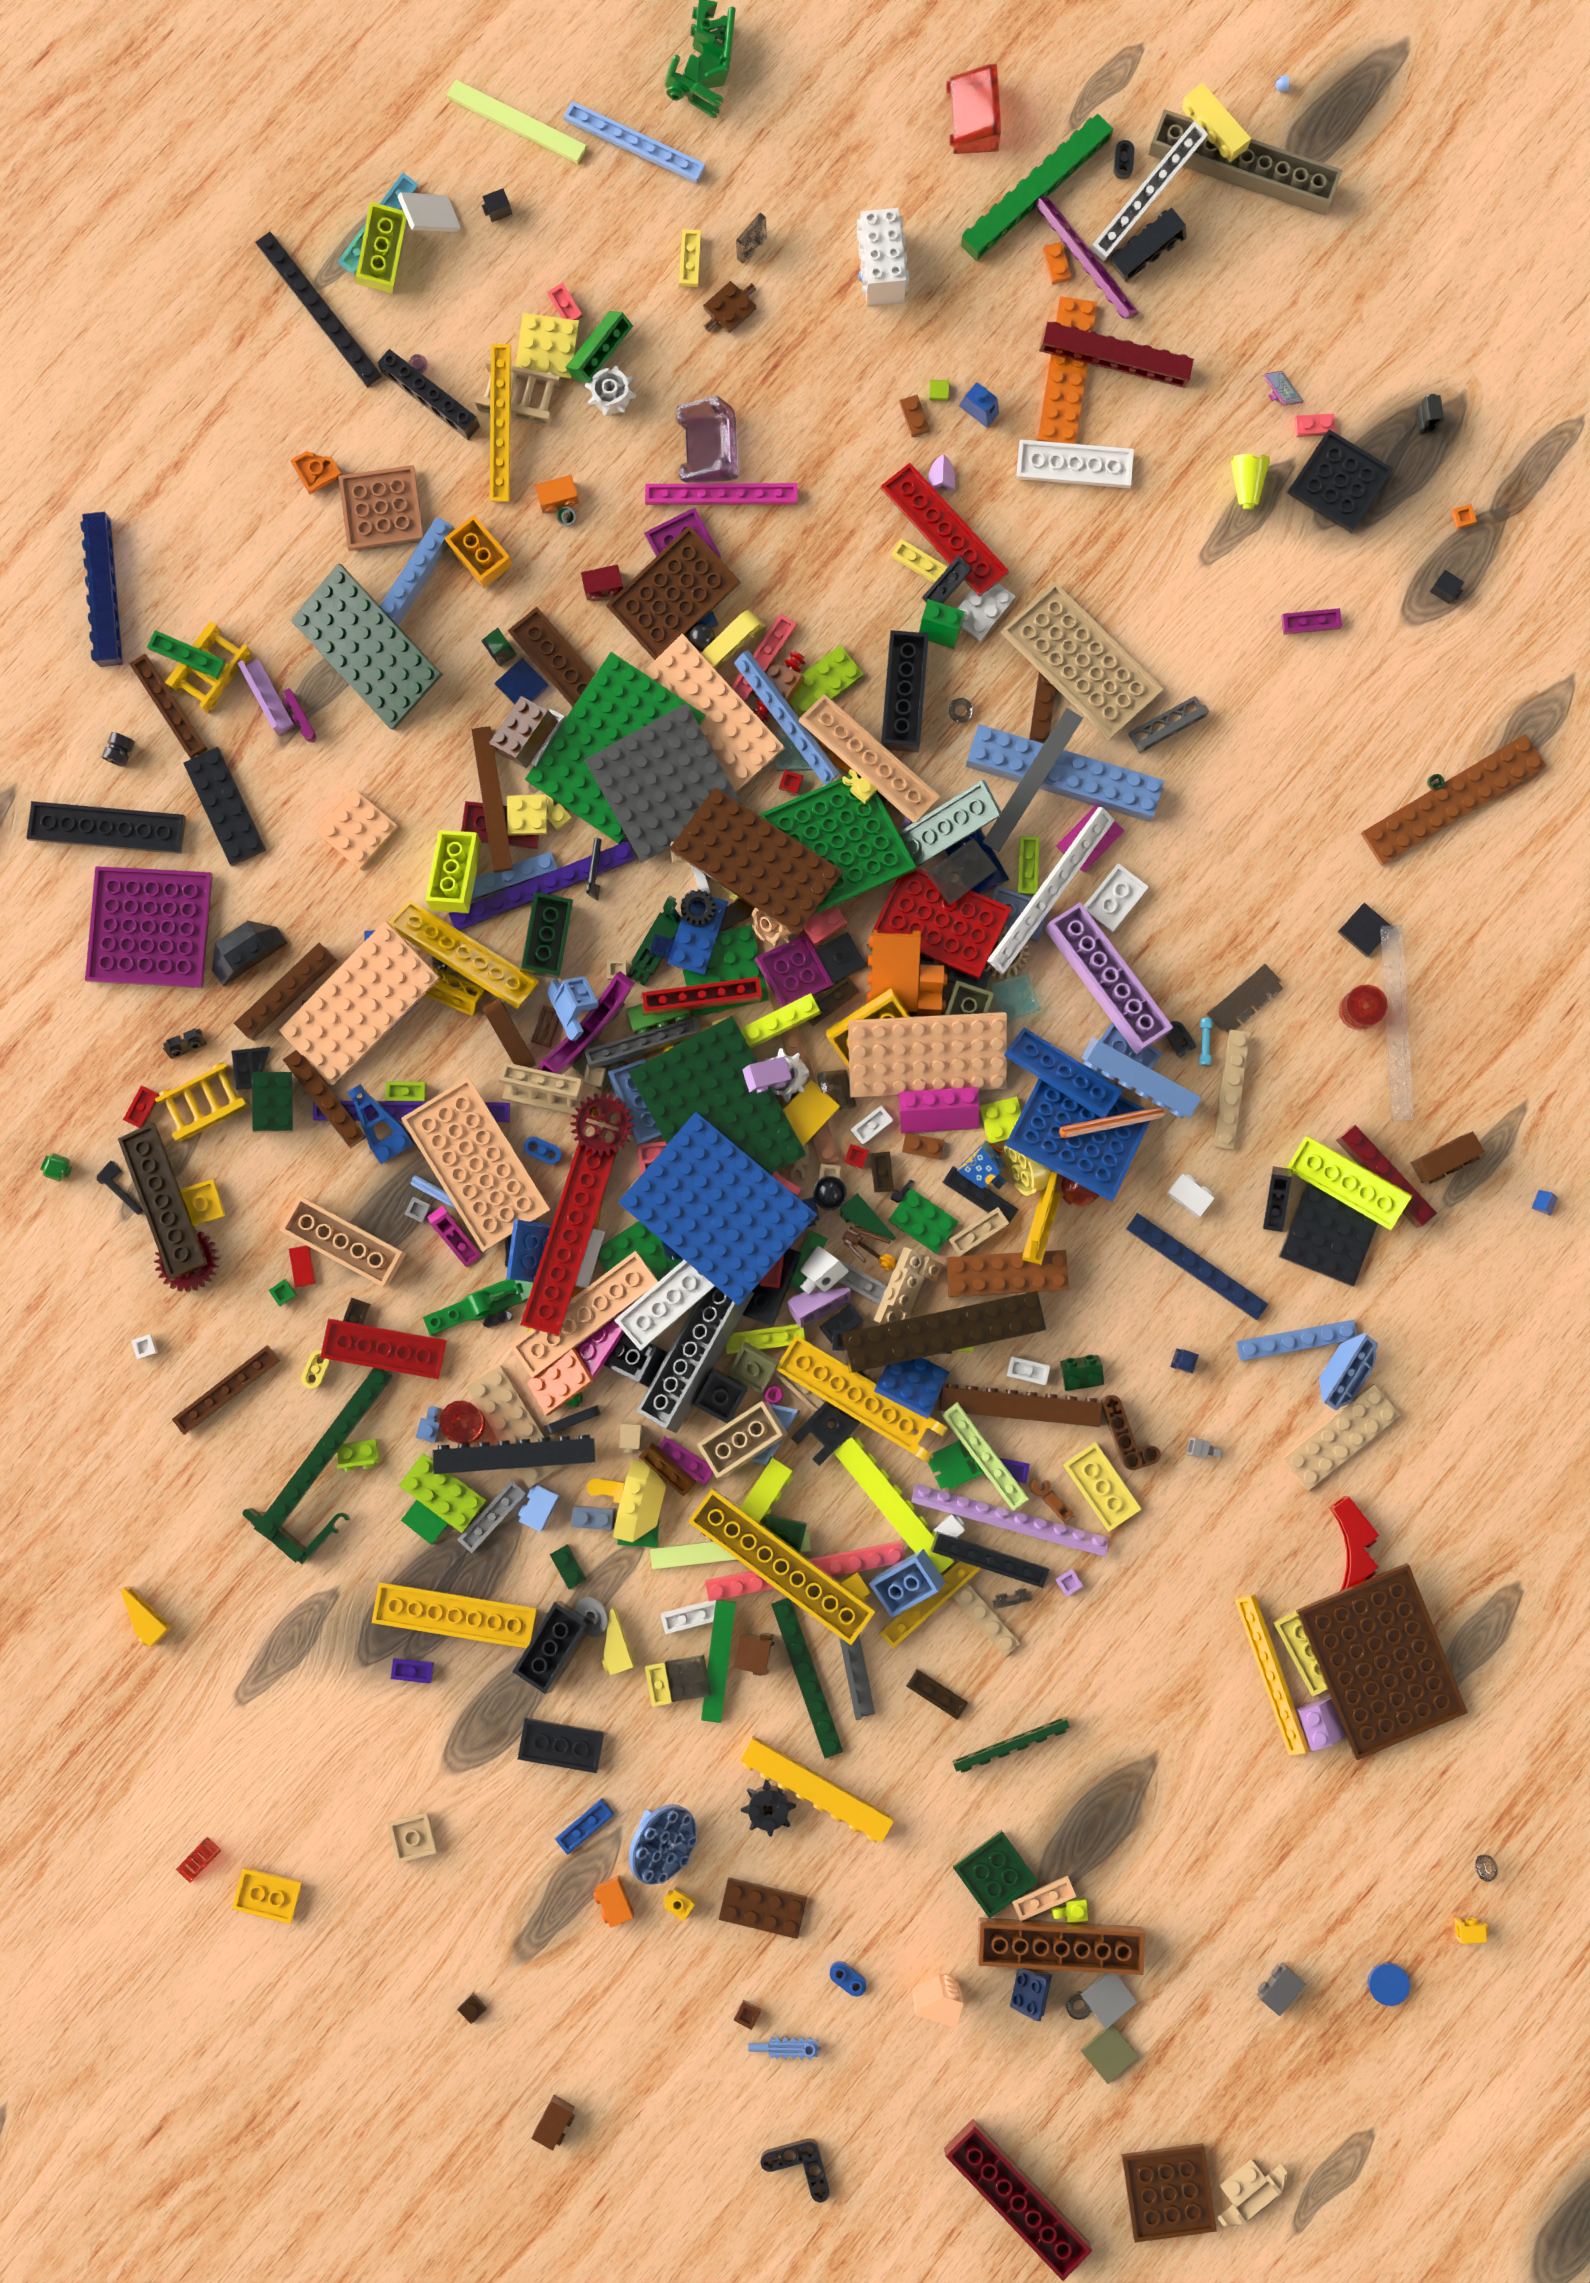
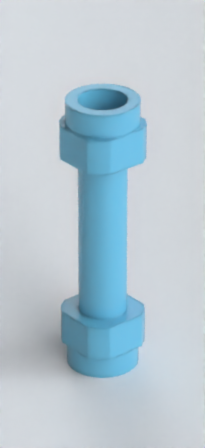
[1199,1018,1213,1066]

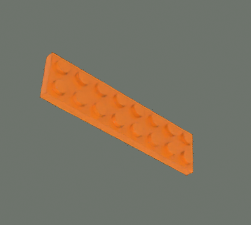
[1037,296,1097,444]

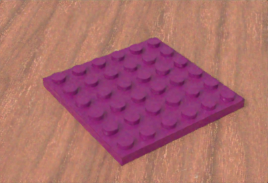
[85,866,213,988]

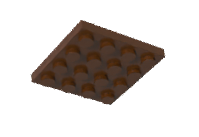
[1121,2143,1217,2243]

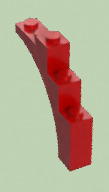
[1329,1496,1380,1592]

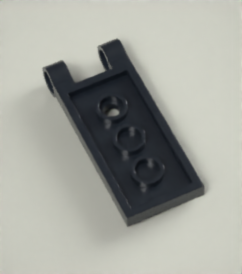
[791,1371,873,1466]

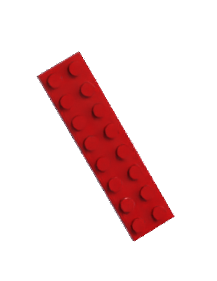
[881,463,1009,597]

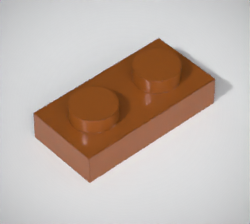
[899,394,930,438]
[902,1133,944,1160]

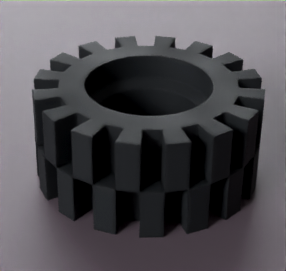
[680,889,716,927]

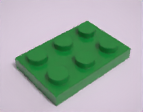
[888,1188,959,1254]

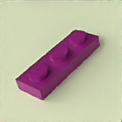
[1281,608,1342,635]
[658,1436,713,1485]

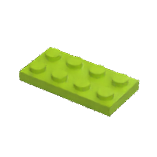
[788,645,864,718]
[398,1453,487,1533]

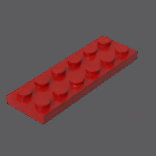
[320,1318,447,1380]

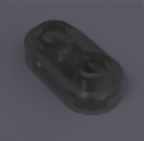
[992,1588,1033,1609]

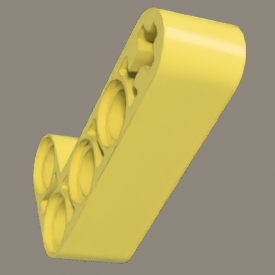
[701,610,766,670]

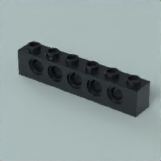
[377,349,480,440]

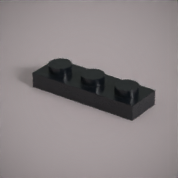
[922,555,974,604]

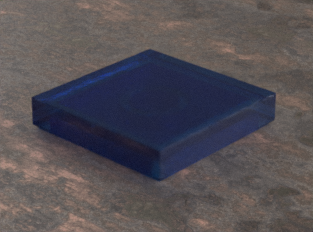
[494,658,549,705]

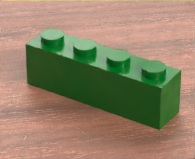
[565,311,633,383]

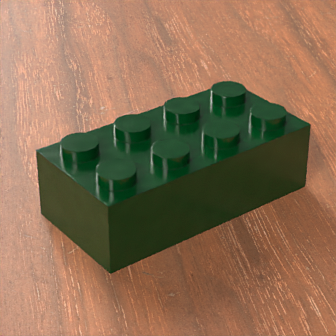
[520,892,573,979]

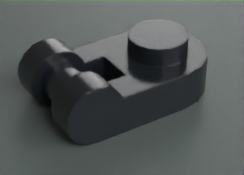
[1166,1021,1197,1058]

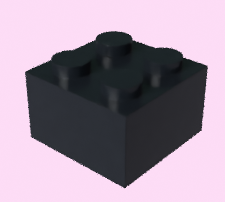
[693,1367,748,1424]

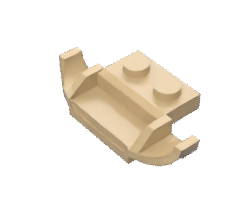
[1217,2159,1288,2227]

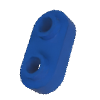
[524,1137,562,1165]
[830,1961,866,1997]

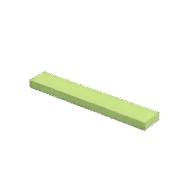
[941,1402,1029,1511]

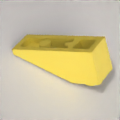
[602,1607,635,1675]

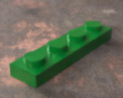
[147,630,226,680]

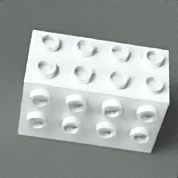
[857,208,909,306]

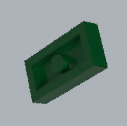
[549,1544,587,1590]

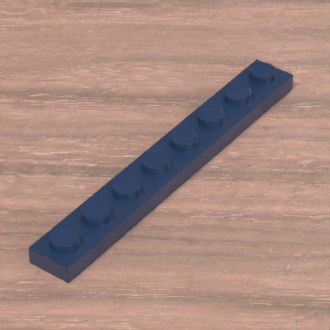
[1125,1213,1268,1320]

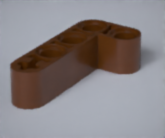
[482,997,537,1068]
[1101,1395,1161,1470]

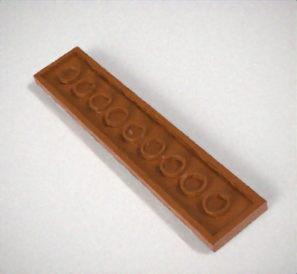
[1361,734,1546,866]

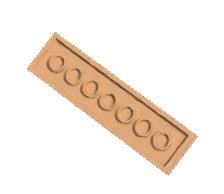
[799,694,940,823]
[511,1251,659,1378]

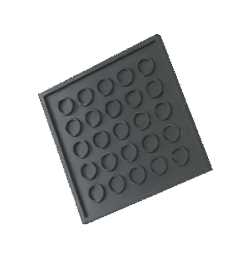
[585,703,742,863]

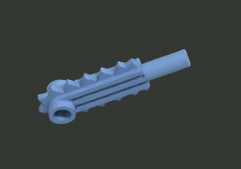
[748,2036,821,2060]

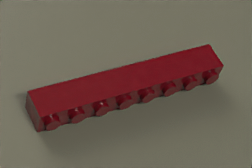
[1039,321,1194,388]

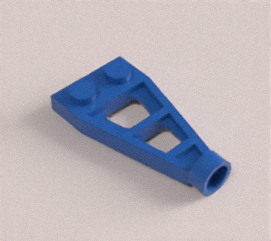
[347,1084,415,1164]

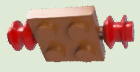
[752,651,805,722]

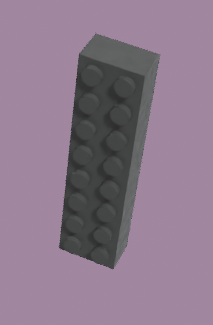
[636,1286,754,1433]

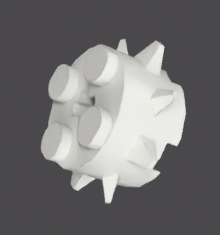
[585,366,636,416]
[765,1048,809,1102]

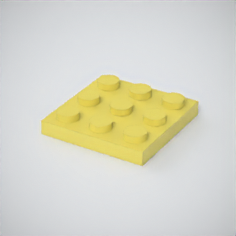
[516,313,580,380]

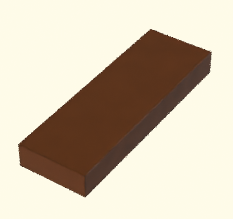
[639,1443,697,1496]

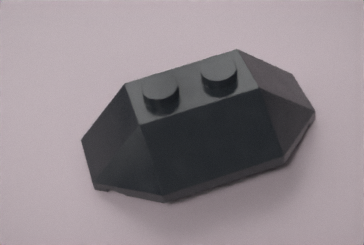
[212,920,288,987]

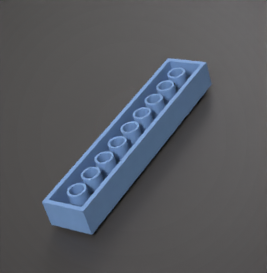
[966,724,1165,822]

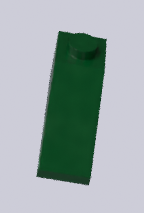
[839,1193,896,1242]

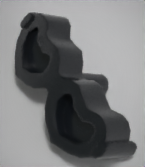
[483,1310,513,1328]

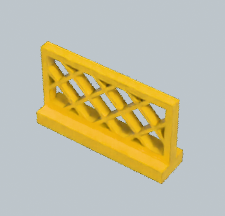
[1022,1172,1061,1265]

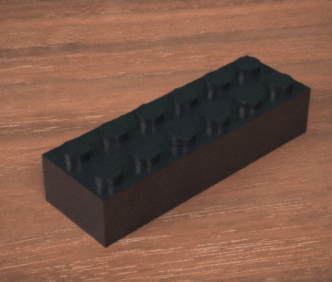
[881,630,929,752]

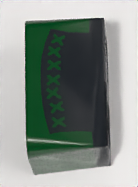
[481,627,517,666]

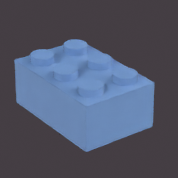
[869,1549,946,1618]

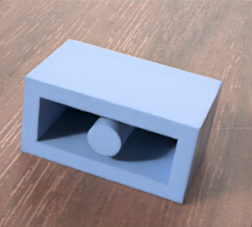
[518,1484,560,1532]

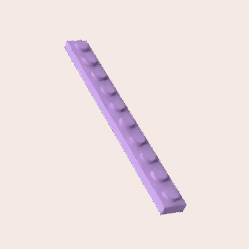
[911,1484,1108,1557]

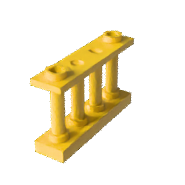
[165,621,252,713]
[155,1062,251,1142]

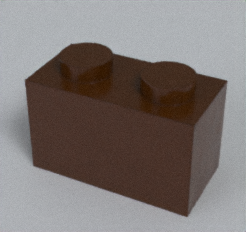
[531,2094,575,2151]

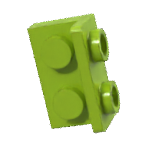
[336,1439,380,1472]

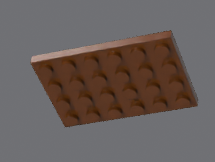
[606,525,741,660]

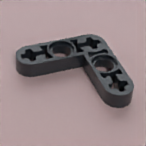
[760,2138,829,2203]

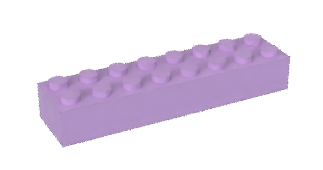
[1045,902,1173,1055]

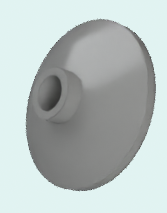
[575,1597,608,1637]

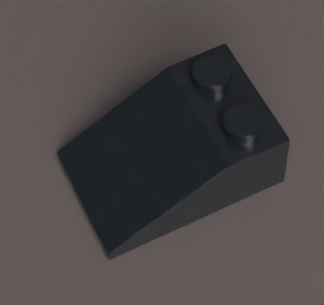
[604,1332,667,1388]

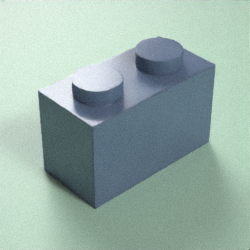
[572,1506,615,1530]

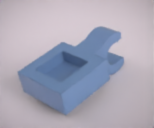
[415,1406,441,1443]

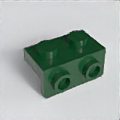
[1060,1355,1104,1391]

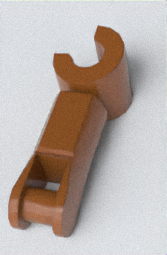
[1029,1479,1075,1525]

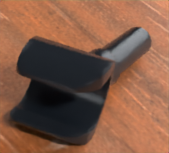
[890,1180,914,1203]

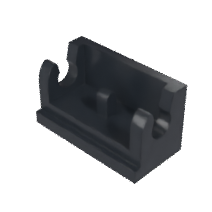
[819,1303,864,1344]

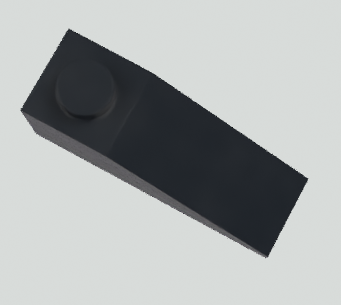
[1263,1166,1293,1232]

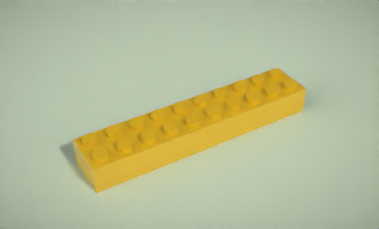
[688,1488,875,1645]

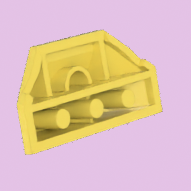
[613,1459,666,1543]

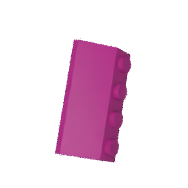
[898,1087,979,1134]

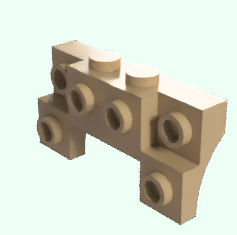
[873,1247,944,1324]

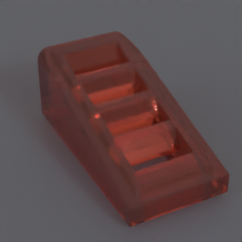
[176,1837,221,1883]

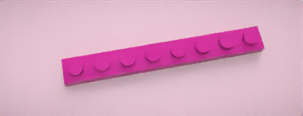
[645,483,797,505]

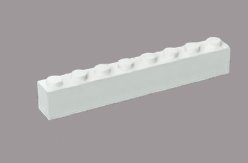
[1090,121,1208,262]

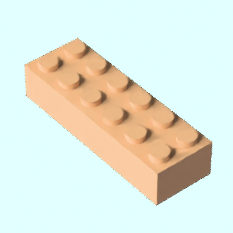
[280,1196,406,1288]

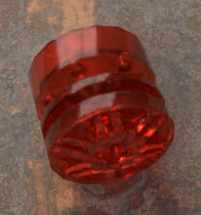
[1339,984,1388,1030]
[439,1400,486,1444]

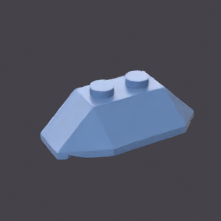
[1319,1333,1378,1411]

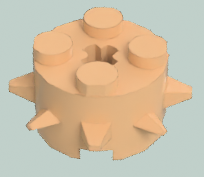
[752,908,792,946]

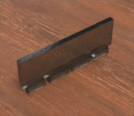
[1206,964,1283,1033]

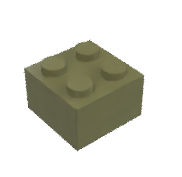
[945,981,994,1015]

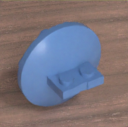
[629,1804,697,1885]

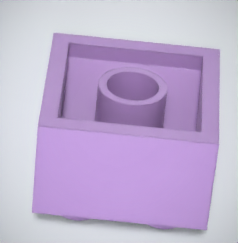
[1295,1697,1346,1751]

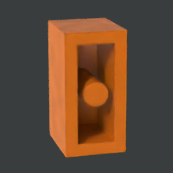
[535,475,579,513]
[593,1875,635,1928]

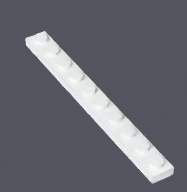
[987,807,1114,974]

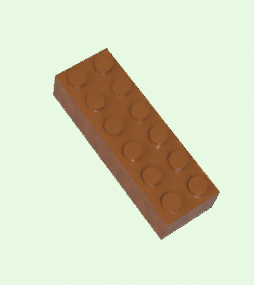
[946,1250,1069,1298]

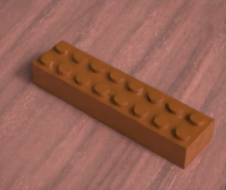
[977,1918,1145,1975]

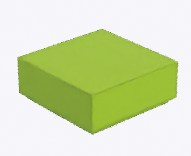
[929,380,949,401]

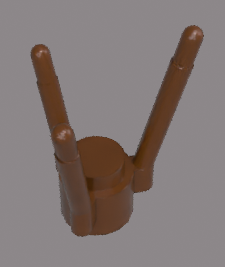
[842,1226,891,1263]

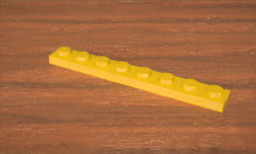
[490,344,511,502]
[1234,1594,1310,1755]

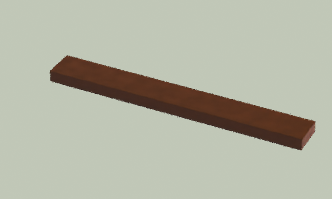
[471,726,513,873]

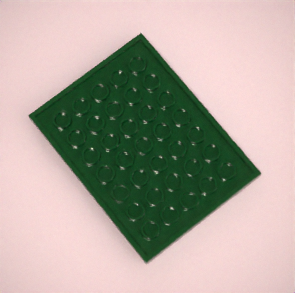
[628,1016,807,1175]

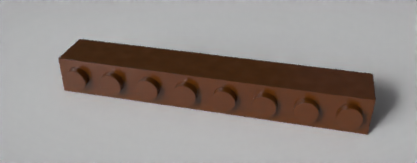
[939,1384,1102,1427]

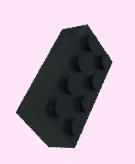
[512,1601,594,1694]

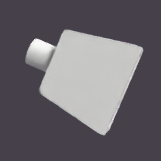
[800,1246,848,1295]

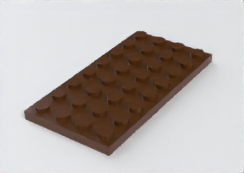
[669,787,843,936]

